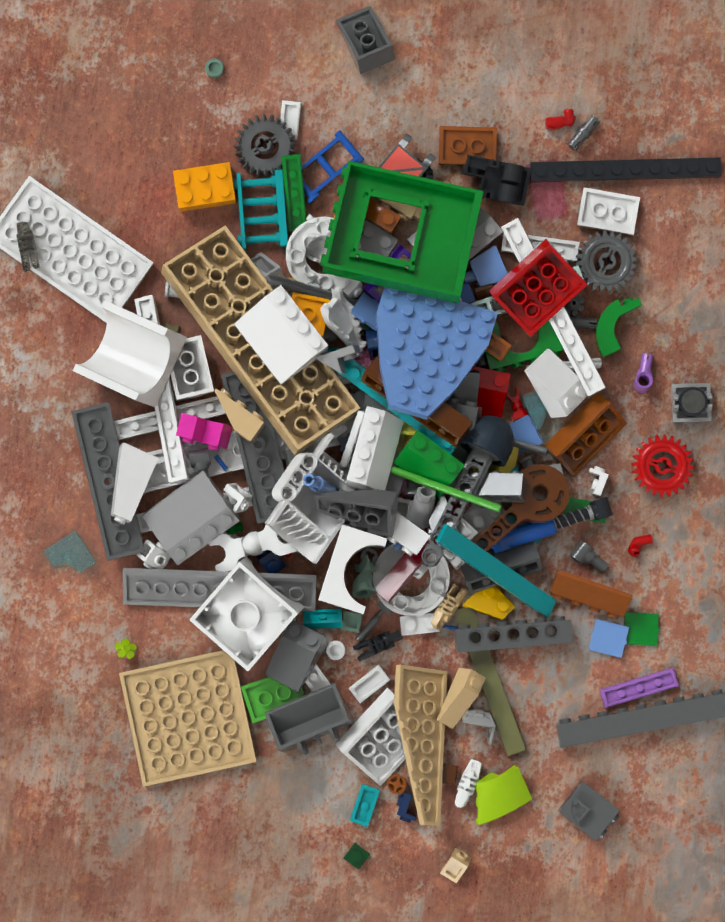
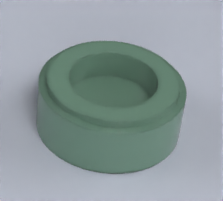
[205,58,224,79]

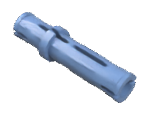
[303,474,339,493]

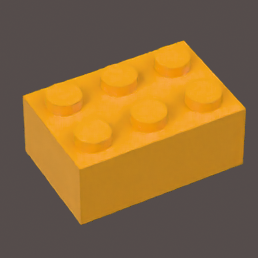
[173,162,236,212]

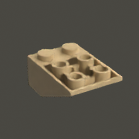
[215,389,265,444]

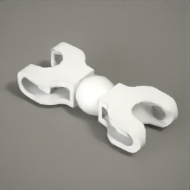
[209,525,297,572]

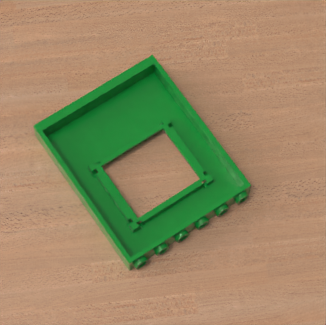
[320,161,483,303]

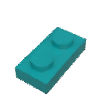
[303,609,342,629]
[349,784,380,827]

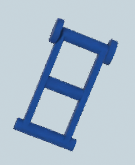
[302,130,364,204]

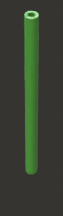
[390,466,502,512]

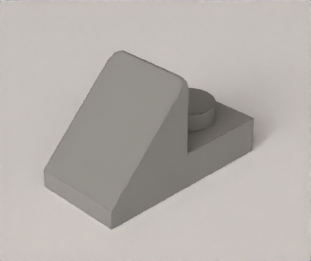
[317,345,361,374]

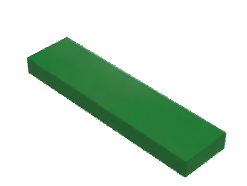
[281,154,307,232]

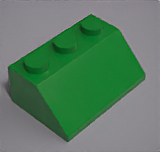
[393,430,465,498]

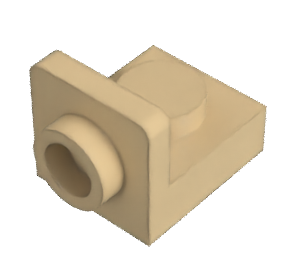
[440,848,471,883]

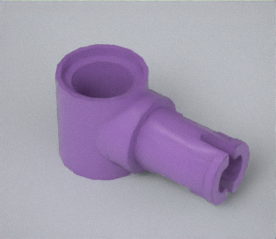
[633,353,654,393]

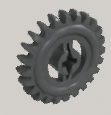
[234,114,296,177]
[575,230,638,293]

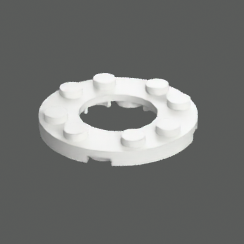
[286,217,362,292]
[373,544,450,616]

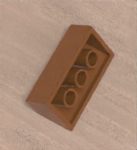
[544,392,627,478]
[549,570,633,619]

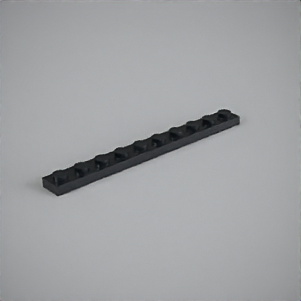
[530,157,721,182]

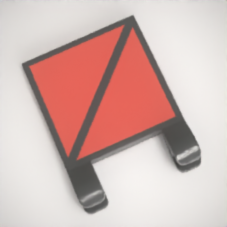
[379,134,436,177]

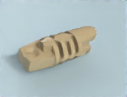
[431,584,468,631]

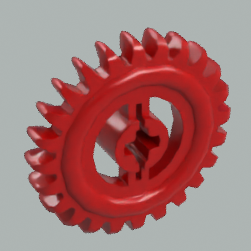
[631,434,695,497]

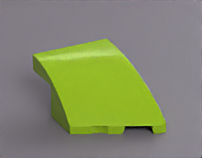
[475,765,532,825]

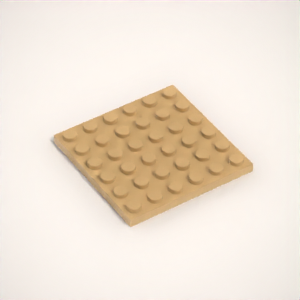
[119,650,257,787]

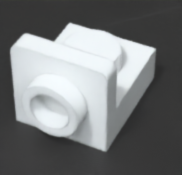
[588,466,609,497]
[224,483,253,513]

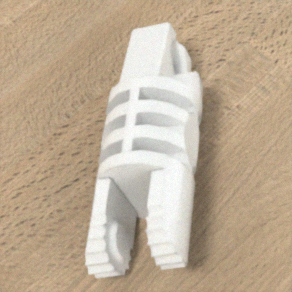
[455,759,483,808]

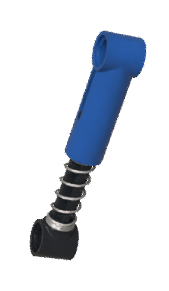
[493,497,613,554]

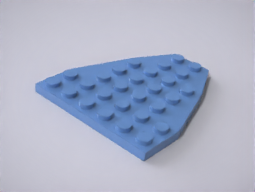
[376,287,498,420]

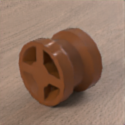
[387,774,407,794]

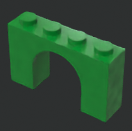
[484,320,564,372]

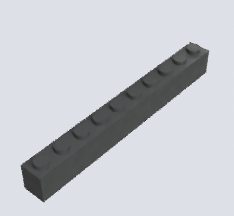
[555,689,725,748]

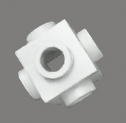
[137,539,171,569]

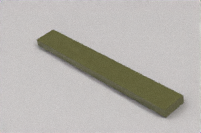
[455,607,526,756]

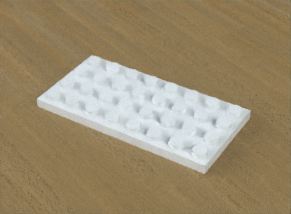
[0,176,154,323]

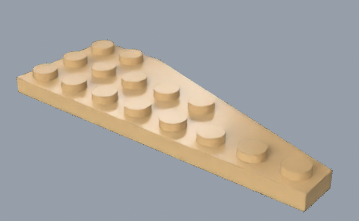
[394,665,447,826]

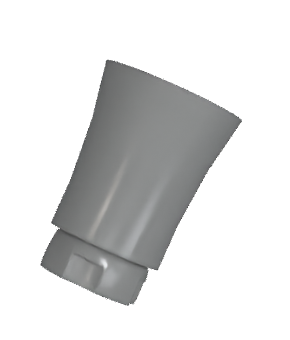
[406,485,436,529]

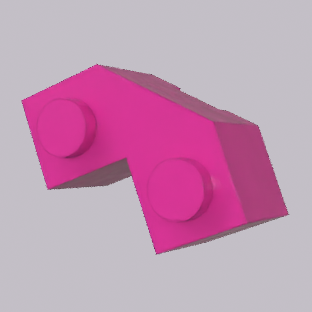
[176,413,233,451]

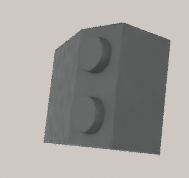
[336,6,395,74]
[265,620,328,693]

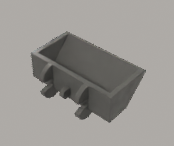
[265,683,354,755]

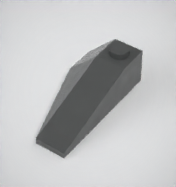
[315,489,398,537]

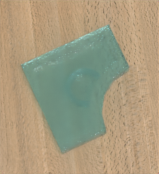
[43,531,96,573]

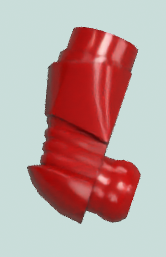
[545,109,576,130]

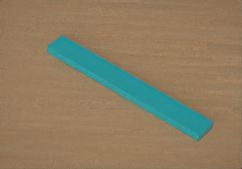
[435,524,556,617]

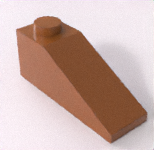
[365,199,401,235]

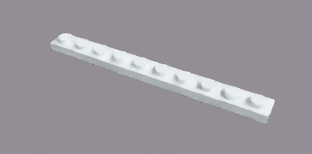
[501,218,606,397]
[134,295,189,484]

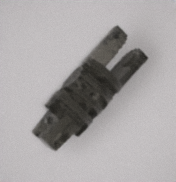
[16,221,40,272]

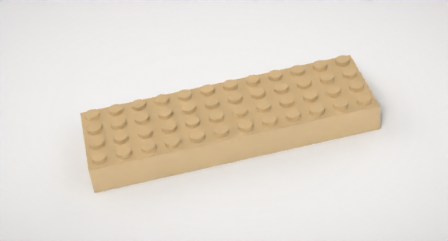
[161,225,360,456]

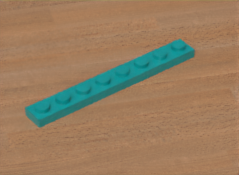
[335,348,461,455]

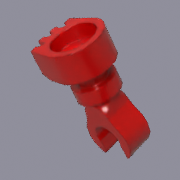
[506,387,528,422]

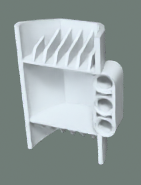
[265,433,363,564]

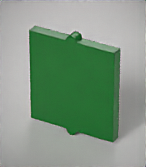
[624,612,660,646]

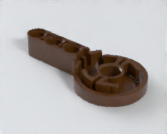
[474,464,570,552]

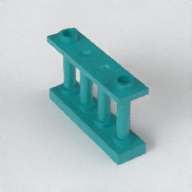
[233,170,288,251]

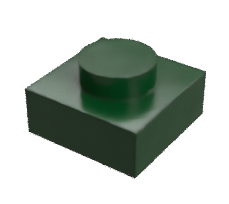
[343,842,370,870]

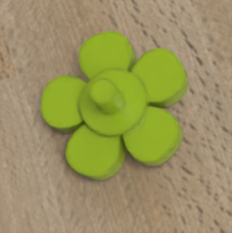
[115,639,137,659]

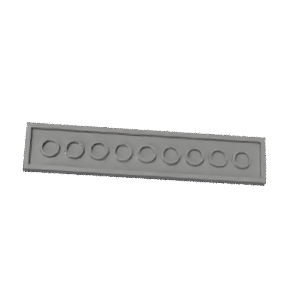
[122,568,316,612]

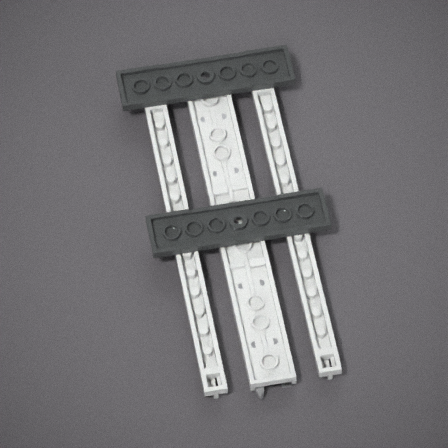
[71,358,395,561]

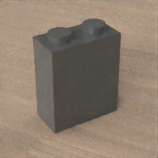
[558,780,620,841]

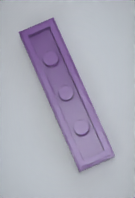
[599,667,679,708]

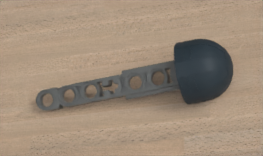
[422,415,514,568]

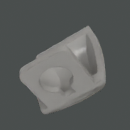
[461,708,496,744]

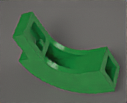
[595,297,642,359]

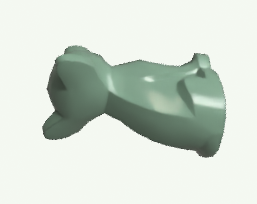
[351,555,377,598]

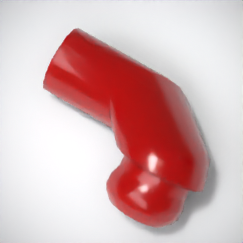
[628,534,653,557]

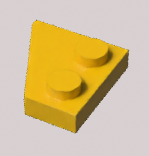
[462,586,515,621]

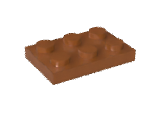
[439,126,497,166]

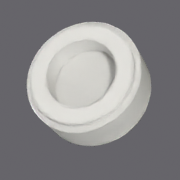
[326,641,345,660]

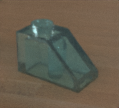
[521,390,548,432]

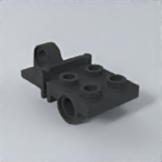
[462,155,532,206]

